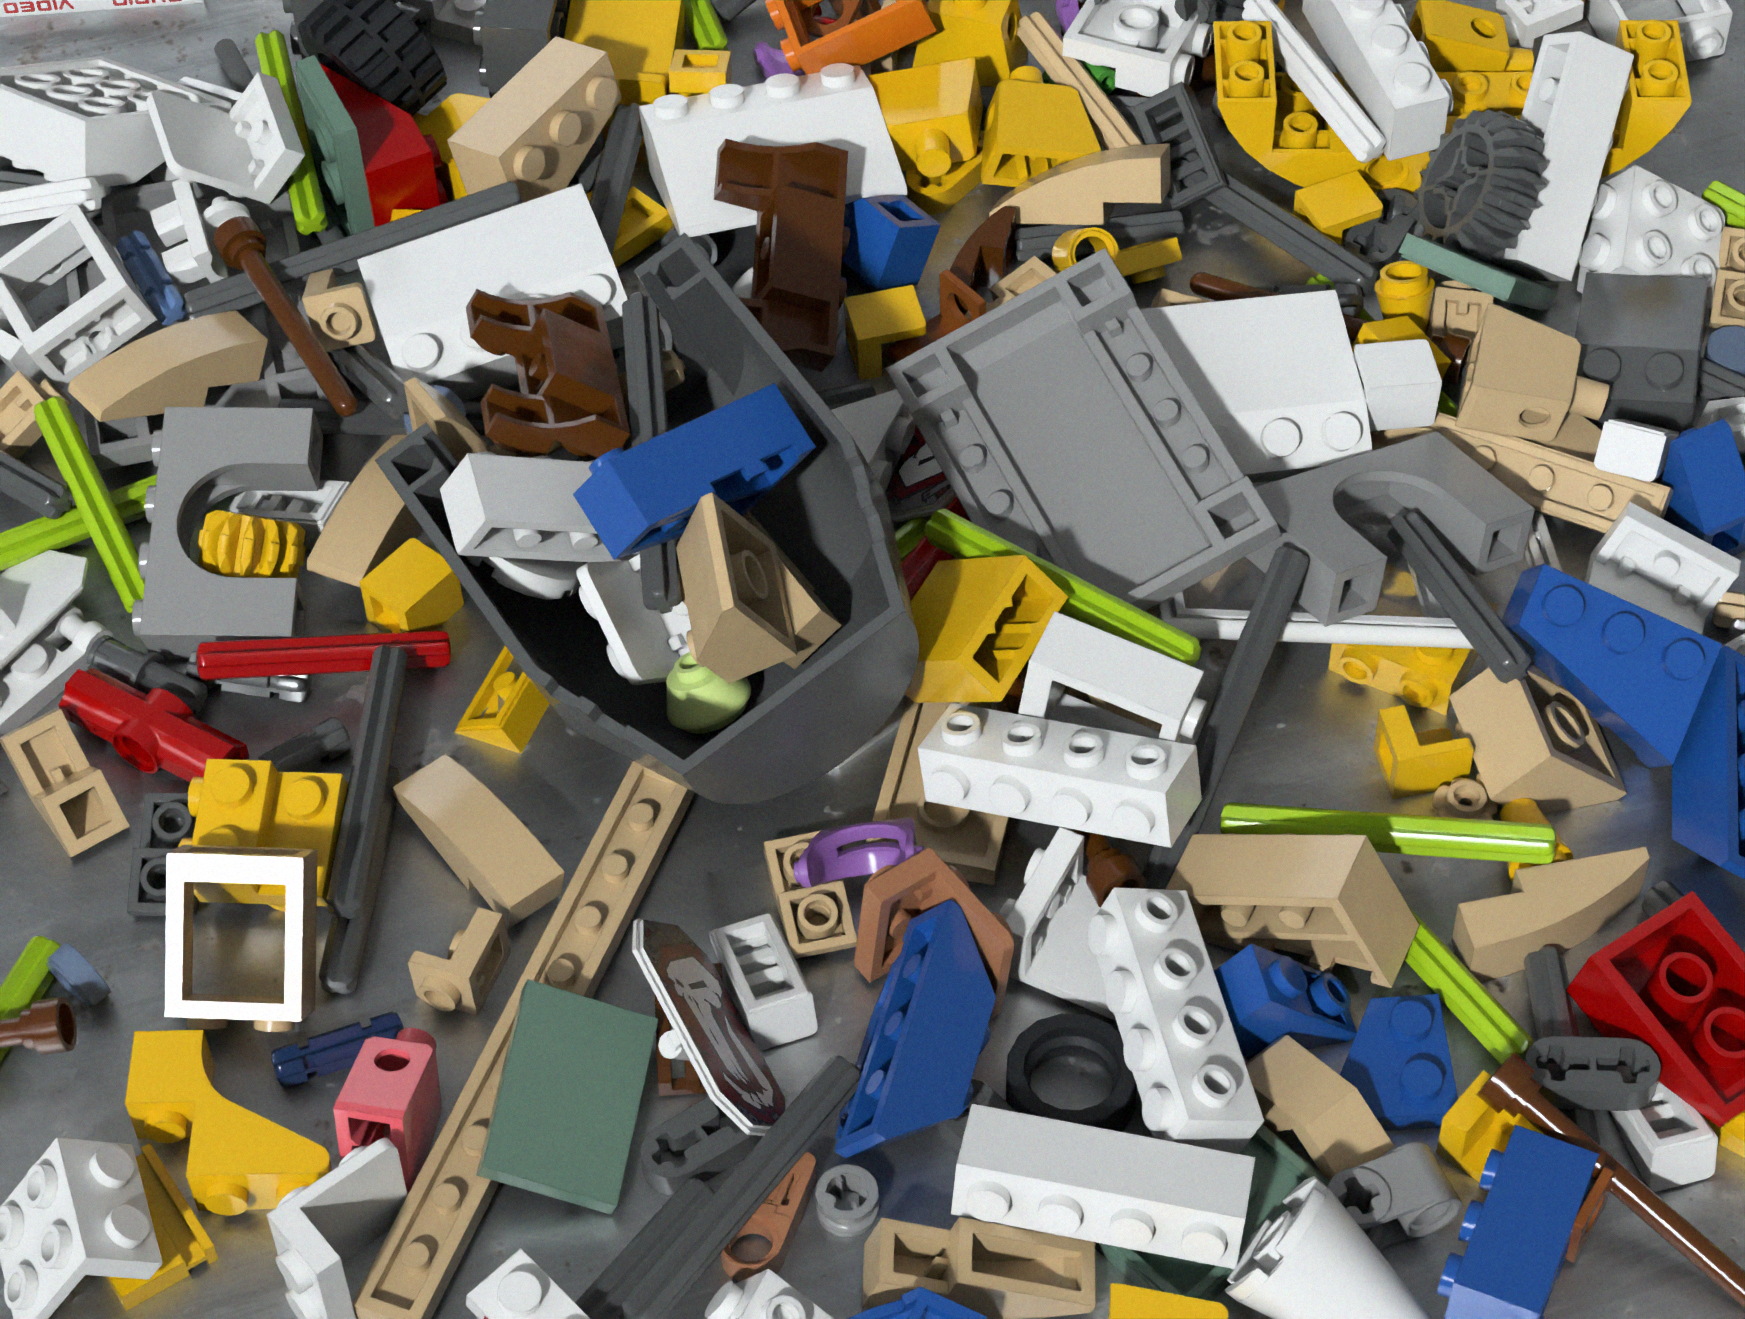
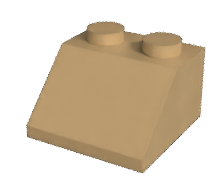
[676,492,797,684]
[1449,664,1627,815]

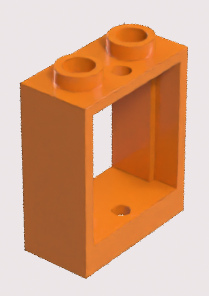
[765,0,937,75]

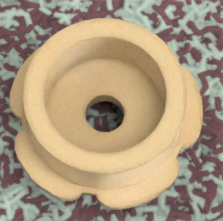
[1432,778,1498,820]

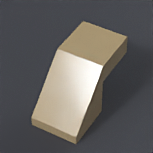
[0,708,130,857]
[1245,1035,1395,1181]

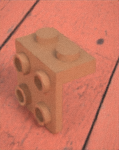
[854,847,1014,1020]

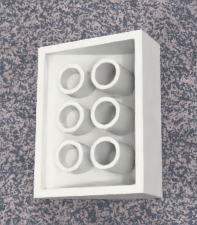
[0,56,231,195]
[639,63,907,238]
[357,183,628,402]
[1140,290,1373,483]

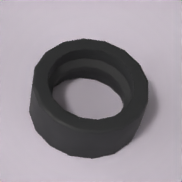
[1006,1013,1137,1132]

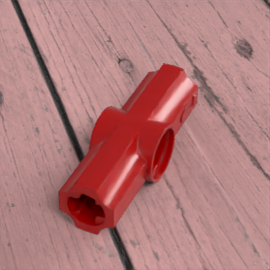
[58,667,250,782]

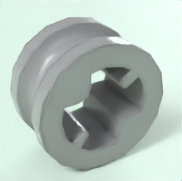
[815,1164,880,1238]

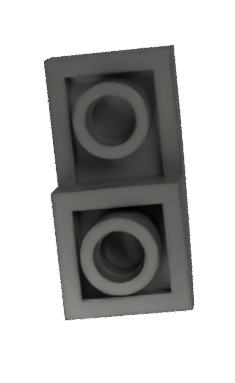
[127,793,200,917]

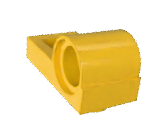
[1052,227,1183,284]

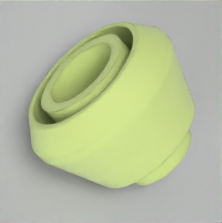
[666,652,751,734]

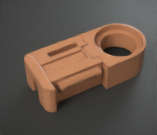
[720,1152,817,1282]

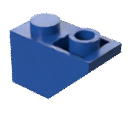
[842,195,941,291]
[1661,419,1745,556]
[1214,943,1357,1059]

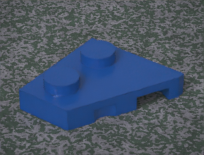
[1340,994,1458,1131]

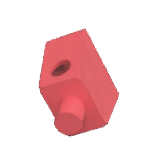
[333,1028,442,1194]

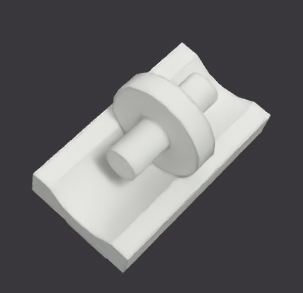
[150,179,251,288]

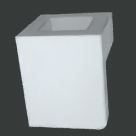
[1354,339,1442,431]

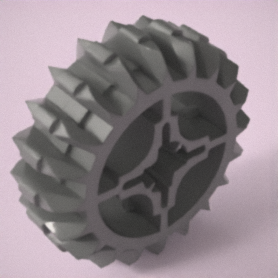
[1411,109,1548,263]

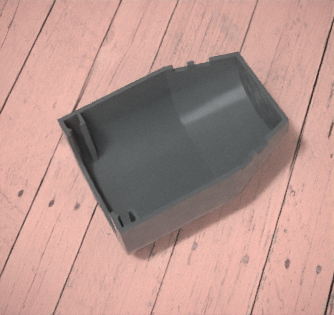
[375,232,919,804]

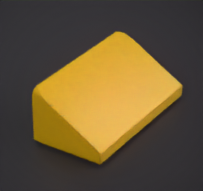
[454,646,550,754]

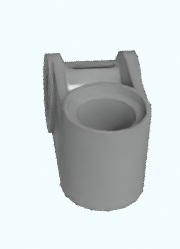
[1328,1142,1463,1250]

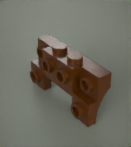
[714,139,850,372]
[466,289,630,458]

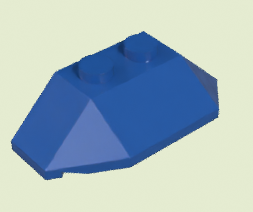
[1672,645,1745,879]
[835,899,996,1158]

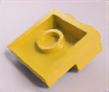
[1328,568,1497,715]
[178,759,348,907]

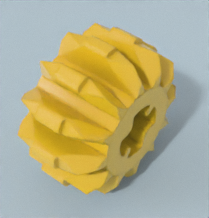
[197,510,306,580]

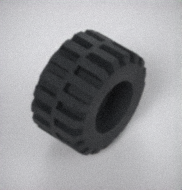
[298,0,447,117]

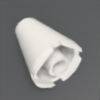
[1225,1176,1431,1319]

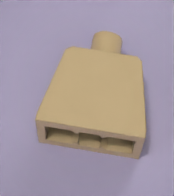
[1455,303,1609,442]

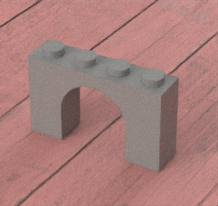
[132,407,323,660]
[1245,431,1535,627]

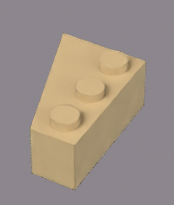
[447,36,622,203]
[1165,833,1419,988]

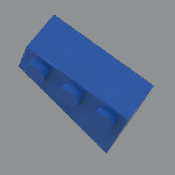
[573,383,816,560]
[1502,564,1722,768]
[1437,1125,1599,1319]

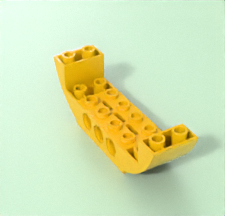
[1213,19,1692,201]

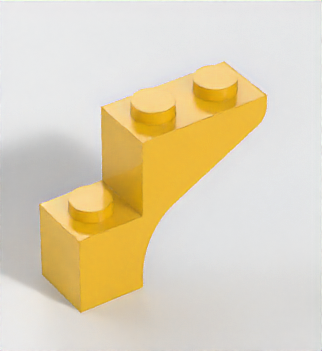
[125,1030,332,1216]

